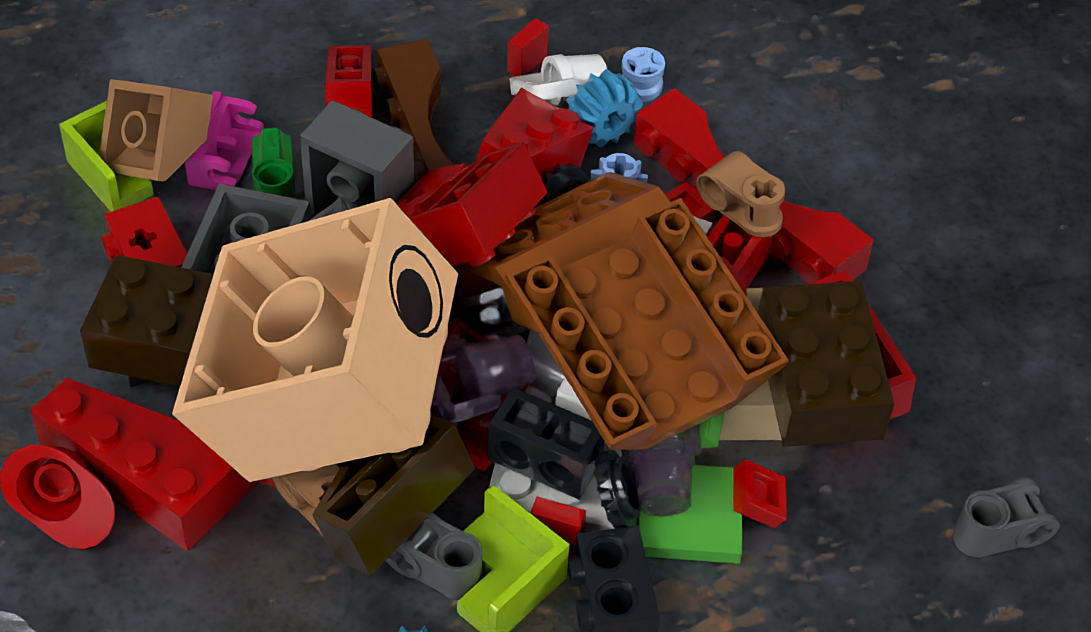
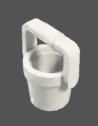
[509,54,607,109]

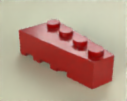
[30,378,258,552]

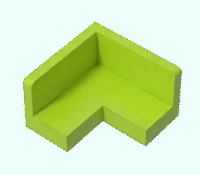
[59,101,154,212]
[457,485,569,632]

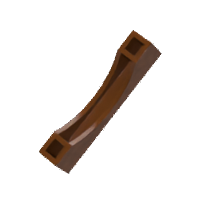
[372,38,453,183]

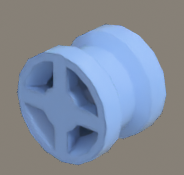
[621,47,665,102]

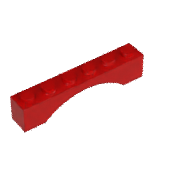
[634,88,874,284]

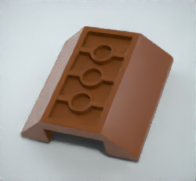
[452,172,670,332]
[505,198,789,450]

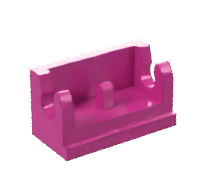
[185,91,264,190]

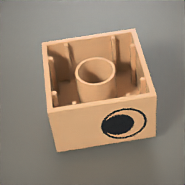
[172,198,458,482]

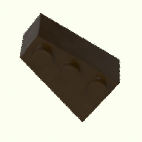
[312,415,475,576]

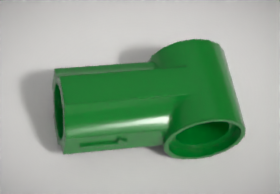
[252,128,296,199]

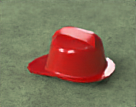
[0,444,115,549]

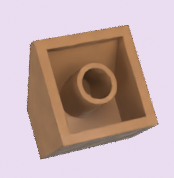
[99,79,213,182]

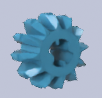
[566,69,643,148]

